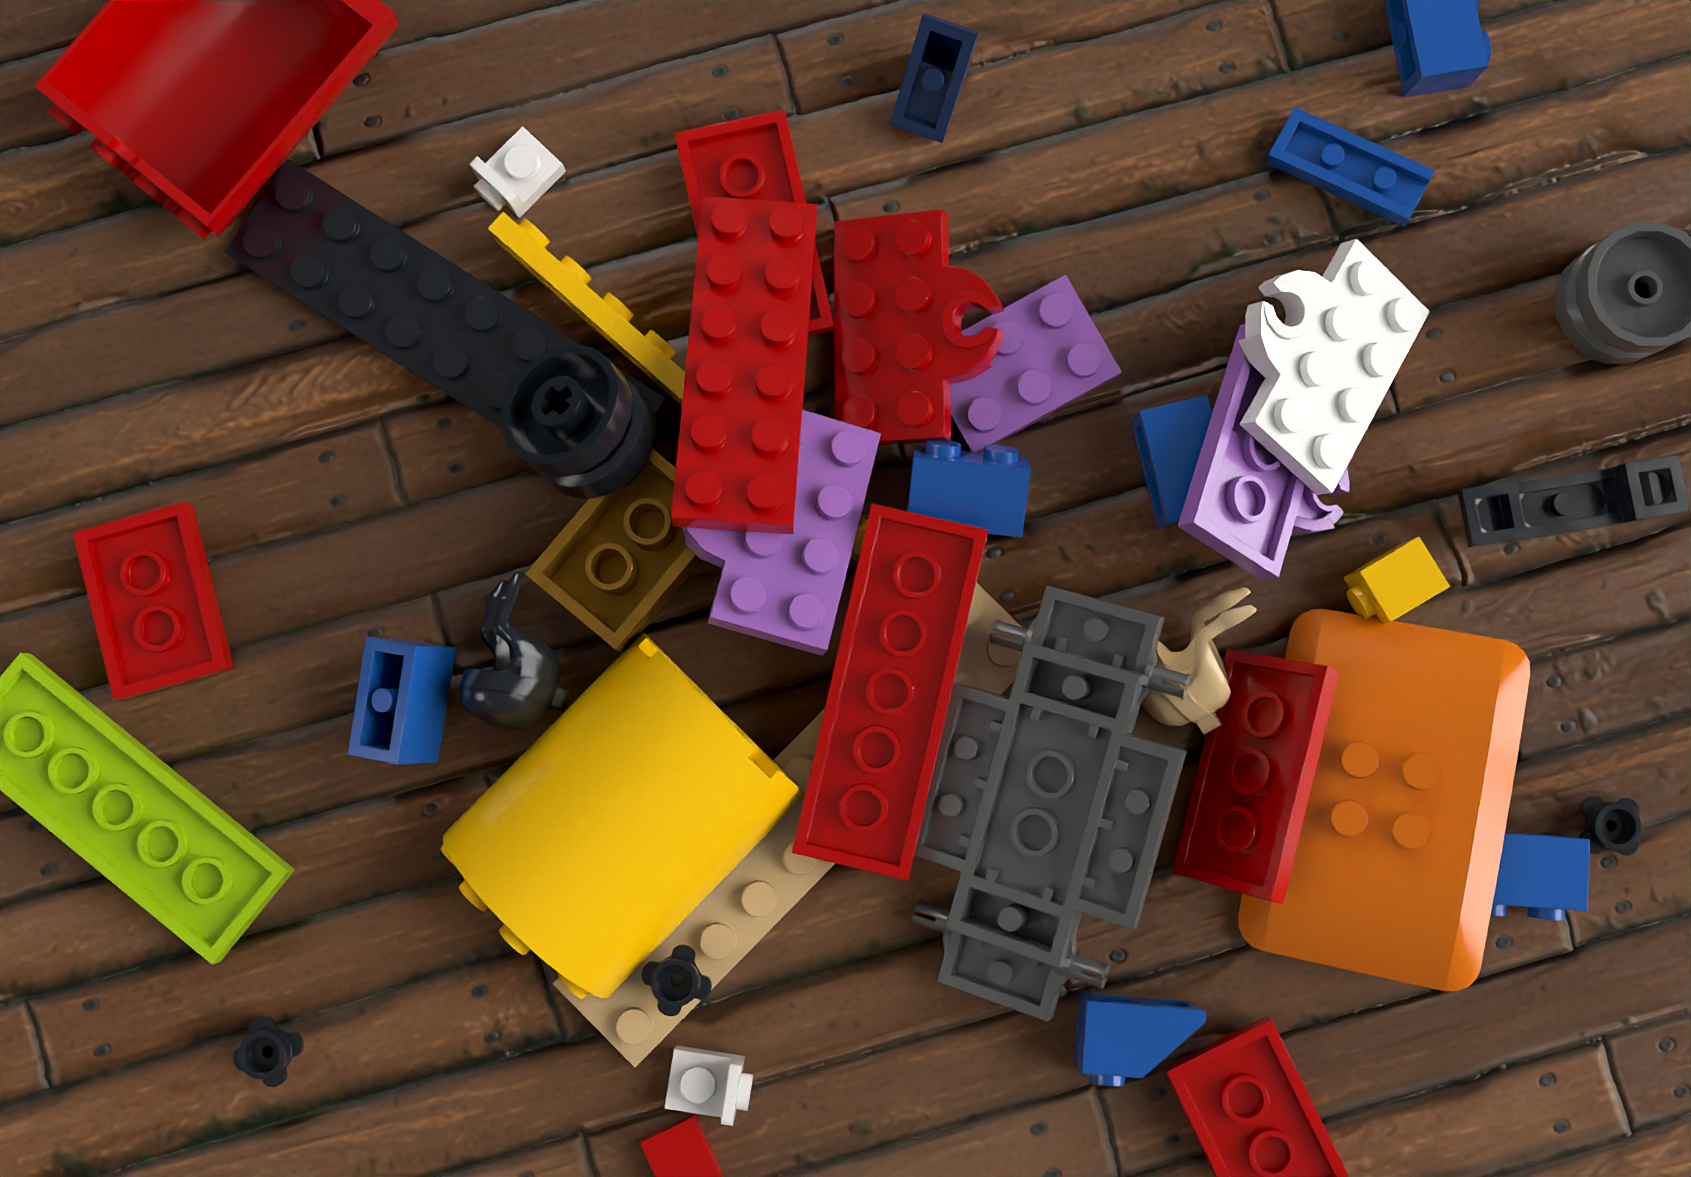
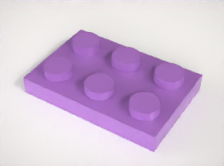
[950,275,1122,453]

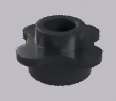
[1580,796,1642,856]
[641,944,712,1016]
[233,1016,304,1087]

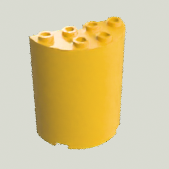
[440,633,805,999]

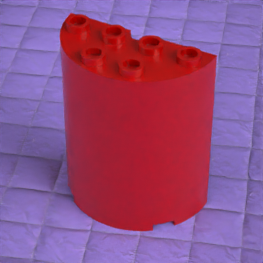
[34,0,399,240]

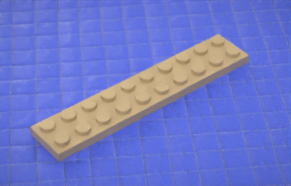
[553,583,1022,1067]

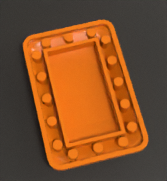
[1238,609,1530,992]

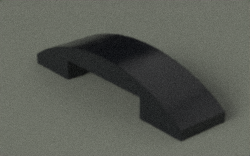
[1457,455,1690,548]

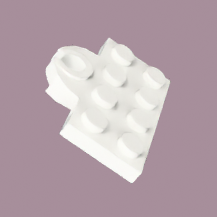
[1238,239,1430,495]

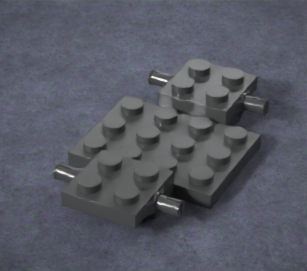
[912,585,1191,1022]

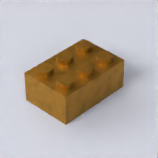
[525,449,702,653]

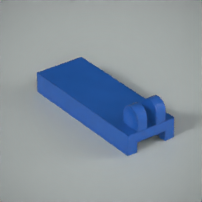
[1266,107,1435,227]

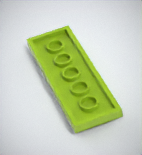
[0,652,295,965]

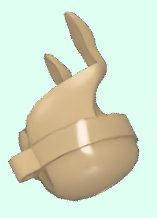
[1141,587,1257,734]

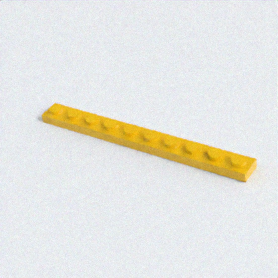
[488,212,868,562]

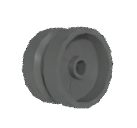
[1554,222,1691,364]

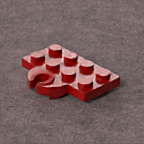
[834,209,1004,446]

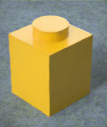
[1343,537,1450,624]

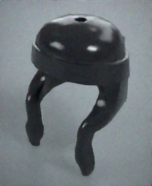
[458,572,571,730]

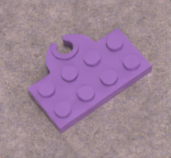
[1178,324,1354,581]
[682,410,881,656]

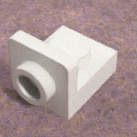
[469,126,566,218]
[664,1045,753,1126]

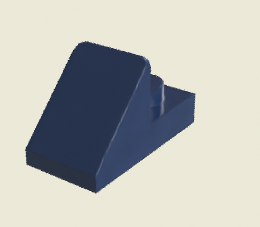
[889,13,979,143]

